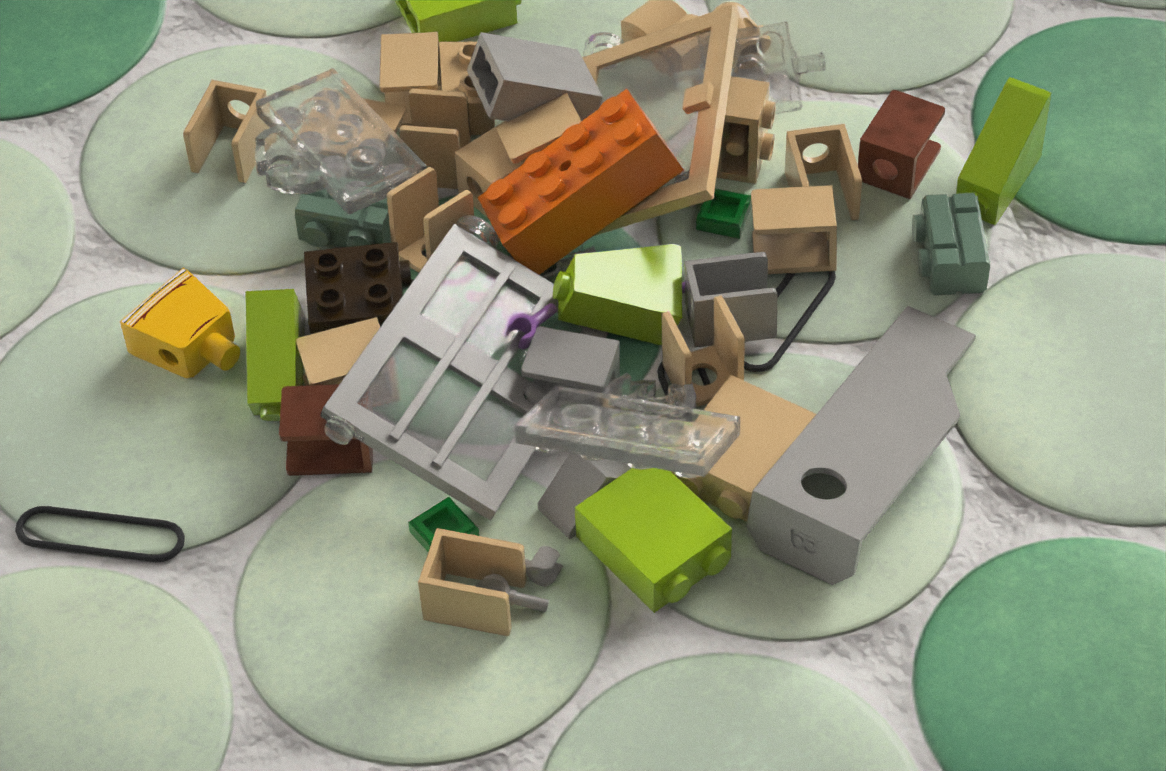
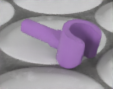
[504,303,557,350]

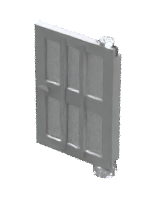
[320,215,609,521]

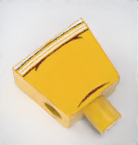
[120,268,240,378]

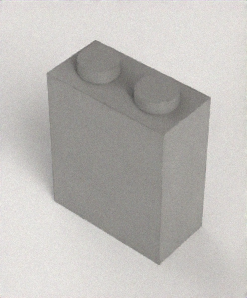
[467,32,603,121]

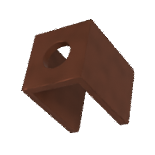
[858,90,945,199]
[279,384,373,476]

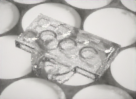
[255,68,427,215]
[515,373,740,478]

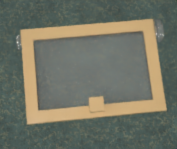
[567,5,739,256]

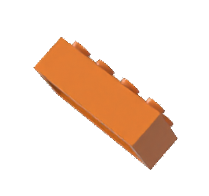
[477,88,684,275]

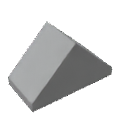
[537,447,631,540]

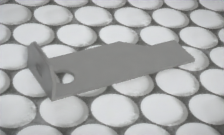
[747,306,976,585]

